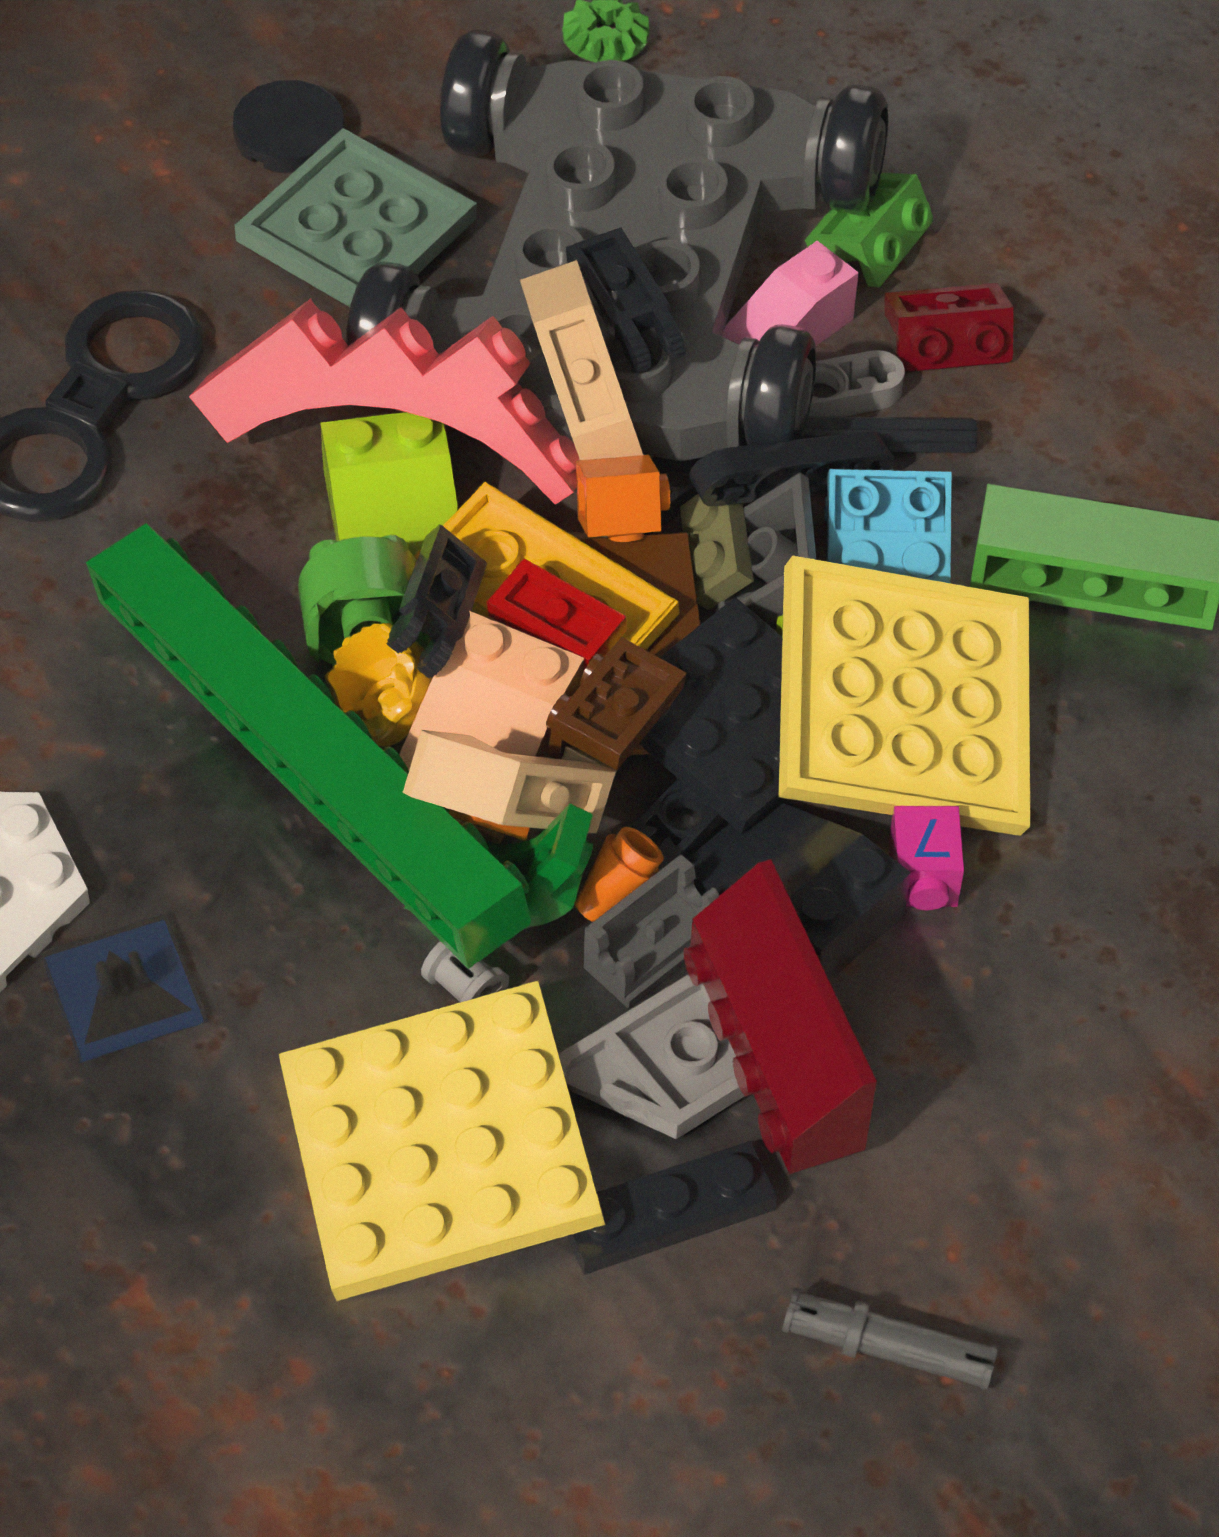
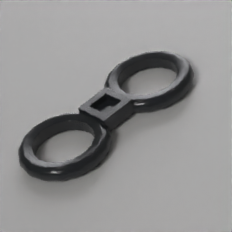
[0,290,204,522]

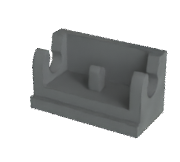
[584,854,719,1009]

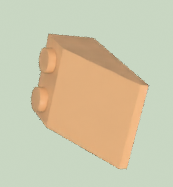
[399,611,584,844]

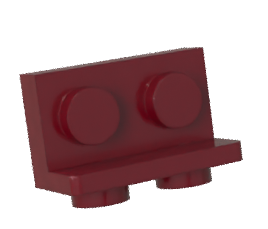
[884,283,1014,372]

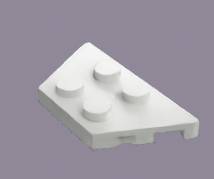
[0,792,90,992]

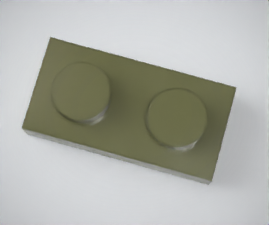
[680,495,754,611]

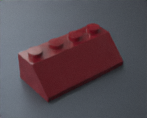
[683,859,877,1174]

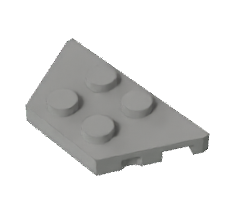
[559,974,744,1139]

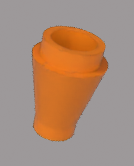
[574,827,664,922]

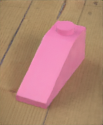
[722,241,859,346]

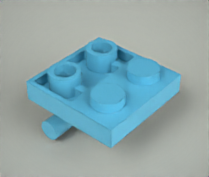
[824,469,952,583]

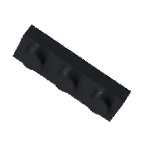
[567,1141,777,1275]

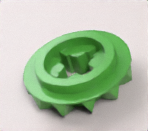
[562,0,649,62]

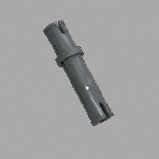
[782,1288,999,1391]

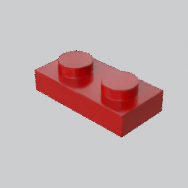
[487,558,627,670]

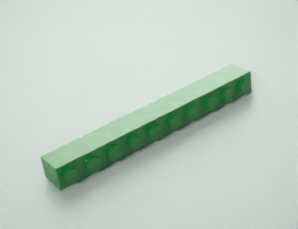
[86,523,532,969]

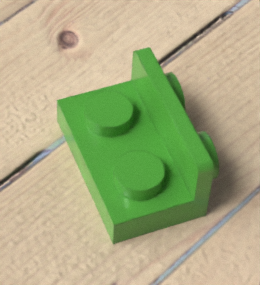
[805,173,933,287]

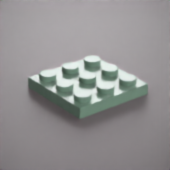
[235,128,477,307]

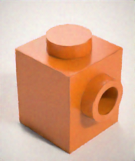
[576,455,670,542]

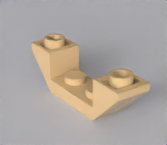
[520,260,643,460]
[403,730,616,834]

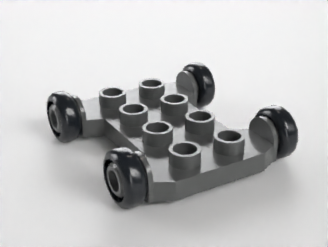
[345,30,888,461]

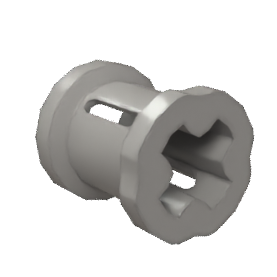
[421,941,509,1002]

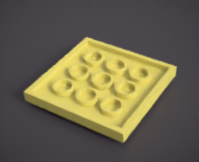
[779,556,1030,836]
[279,981,605,1301]

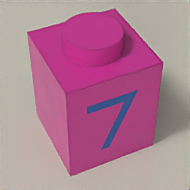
[888,806,964,910]

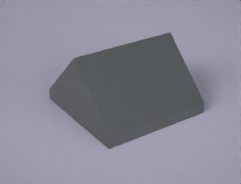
[715,473,816,629]

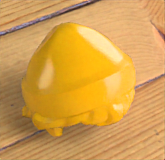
[325,623,433,746]

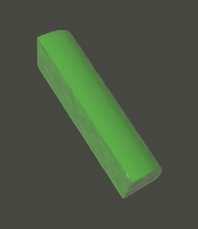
[970,484,1219,630]

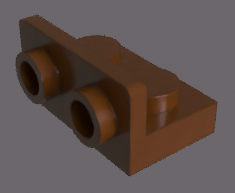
[546,637,687,770]

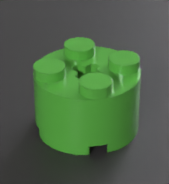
[298,535,430,667]

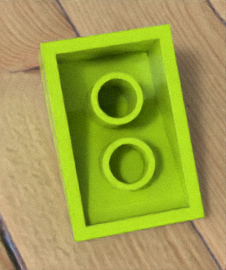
[321,412,458,555]

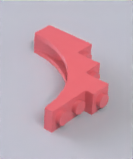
[189,299,580,505]

